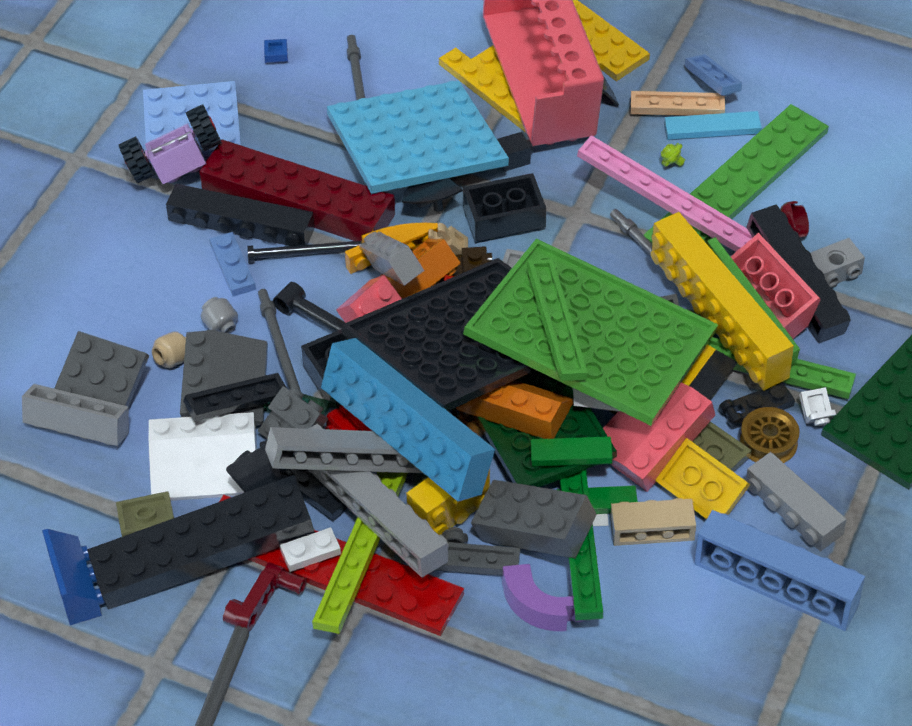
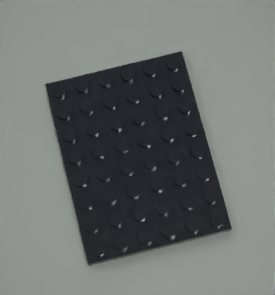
[341,258,535,411]

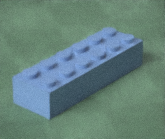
[695,510,865,631]

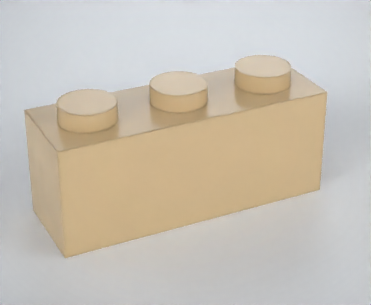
[611,498,696,546]

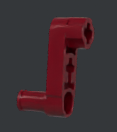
[223,562,307,631]

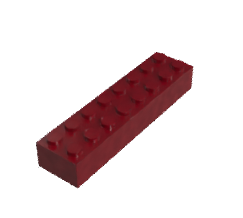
[199,139,395,241]

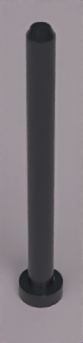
[247,241,362,263]

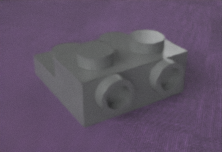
[258,386,329,439]

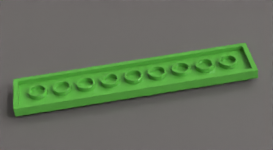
[644,104,829,243]

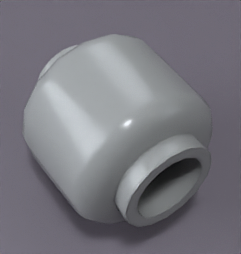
[201,297,238,333]

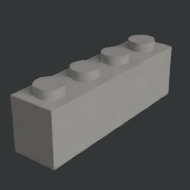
[359,232,425,285]
[22,384,129,446]
[746,452,847,552]

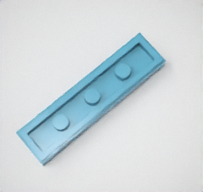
[664,111,762,140]

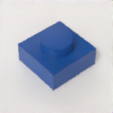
[264,39,288,63]

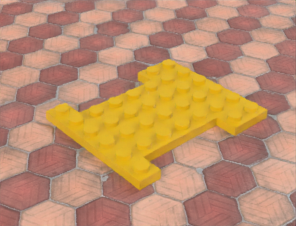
[439,0,650,133]

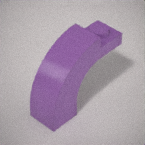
[502,564,584,631]

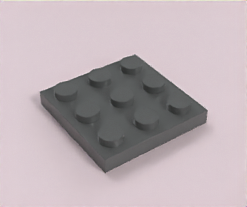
[54,331,149,407]

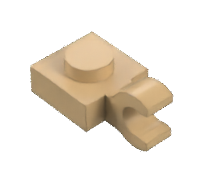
[428,223,468,255]

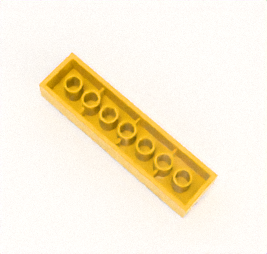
[651,212,794,390]

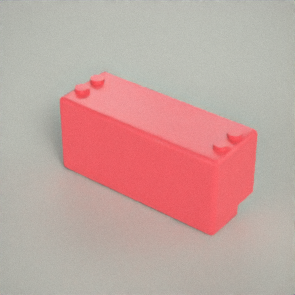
[483,0,604,146]

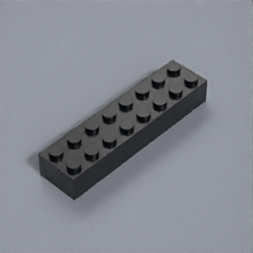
[87,475,315,610]

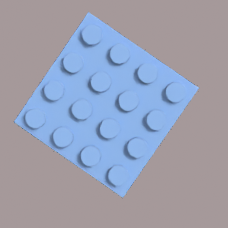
[143,81,241,163]

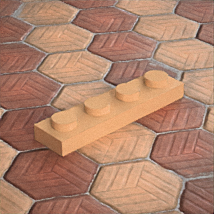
[631,91,725,116]

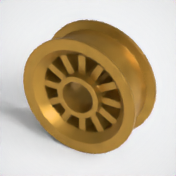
[740,407,800,463]

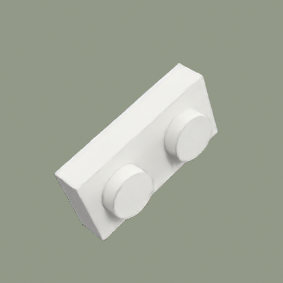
[280,527,341,572]

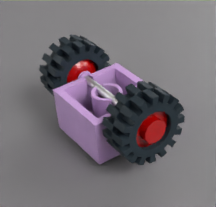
[118,104,222,184]

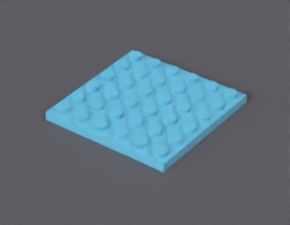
[327,81,509,194]

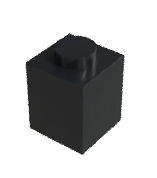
[497,132,533,172]

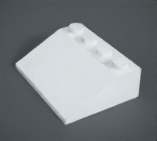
[149,412,257,501]

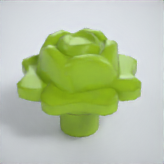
[661,143,685,167]

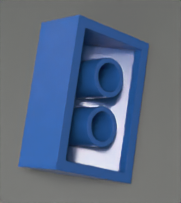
[42,529,104,625]

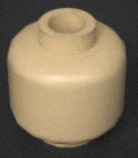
[152,331,186,368]

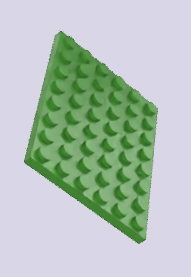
[463,239,718,426]

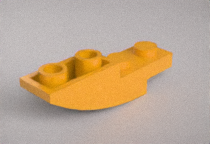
[345,223,438,274]

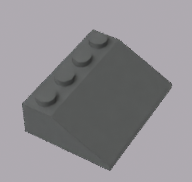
[180,330,268,426]

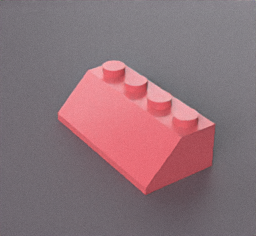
[731,233,821,339]

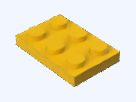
[655,438,751,519]

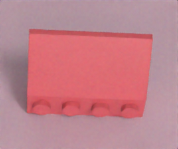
[603,382,715,492]

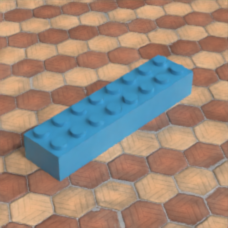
[321,338,495,502]

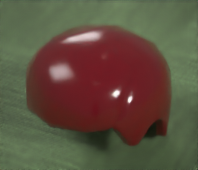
[780,201,809,238]

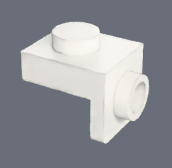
[799,387,836,426]

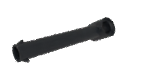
[273,281,345,332]

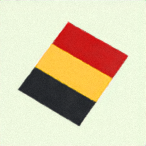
[682,344,737,400]

